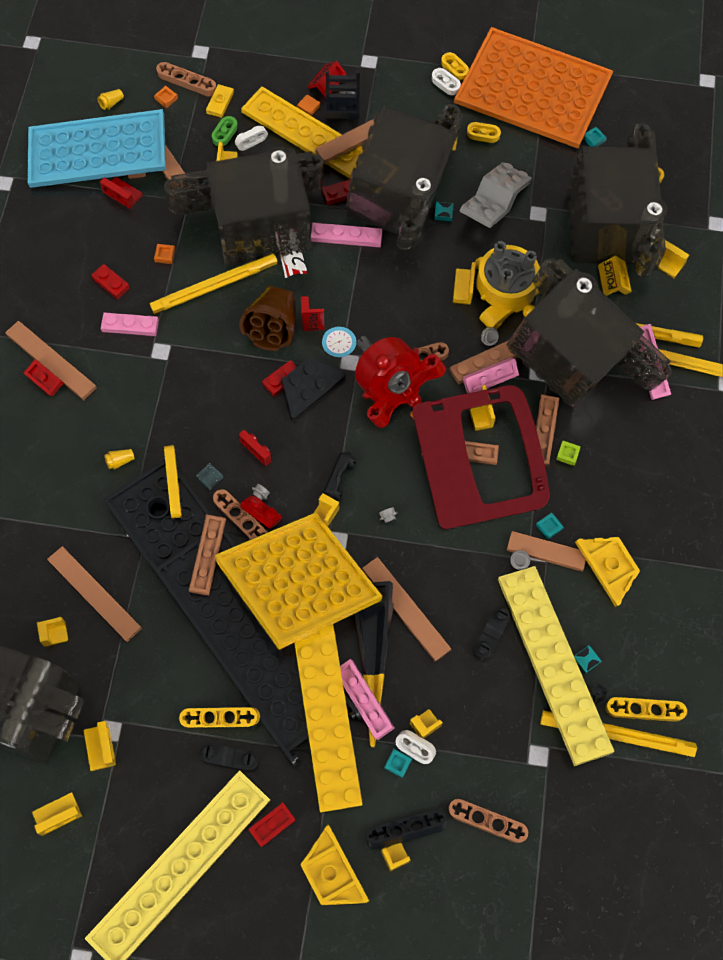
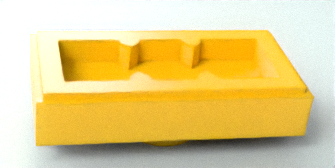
[206,84,234,118]

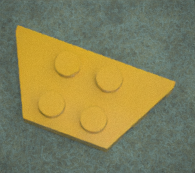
[575,537,640,607]
[301,825,369,905]

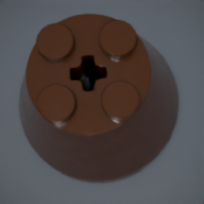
[239,286,296,351]

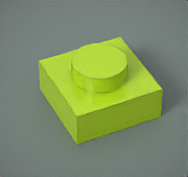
[556,441,581,466]

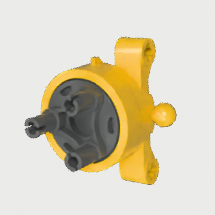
[475,241,556,330]

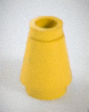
[97,89,124,110]
[104,449,135,470]

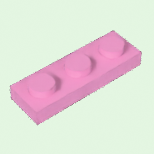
[101,313,159,336]
[463,357,519,393]

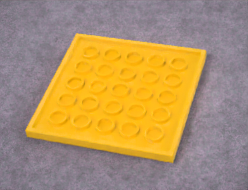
[215,513,382,650]

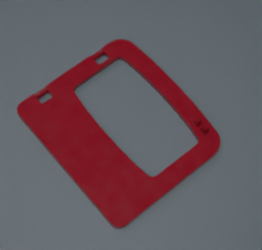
[412,385,550,529]

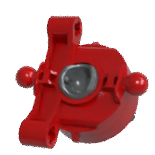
[355,336,446,428]

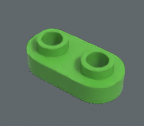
[212,116,238,146]

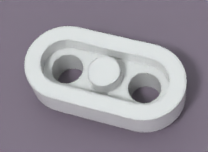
[432,68,461,95]
[235,126,268,151]
[396,730,436,764]

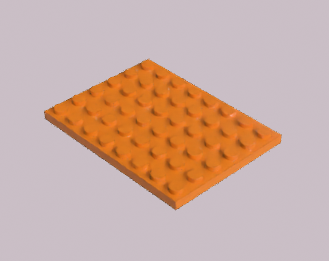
[454,27,613,149]

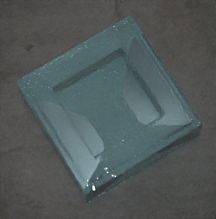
[196,463,223,490]

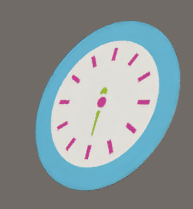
[322,327,356,357]

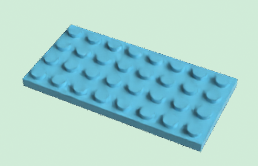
[28,109,166,188]

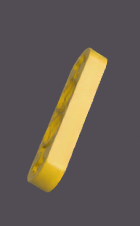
[164,445,182,518]
[605,697,687,722]
[179,707,260,728]

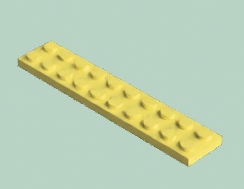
[498,566,614,766]
[85,770,271,960]

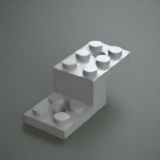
[460,162,532,228]

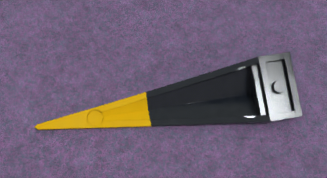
[354,581,394,748]

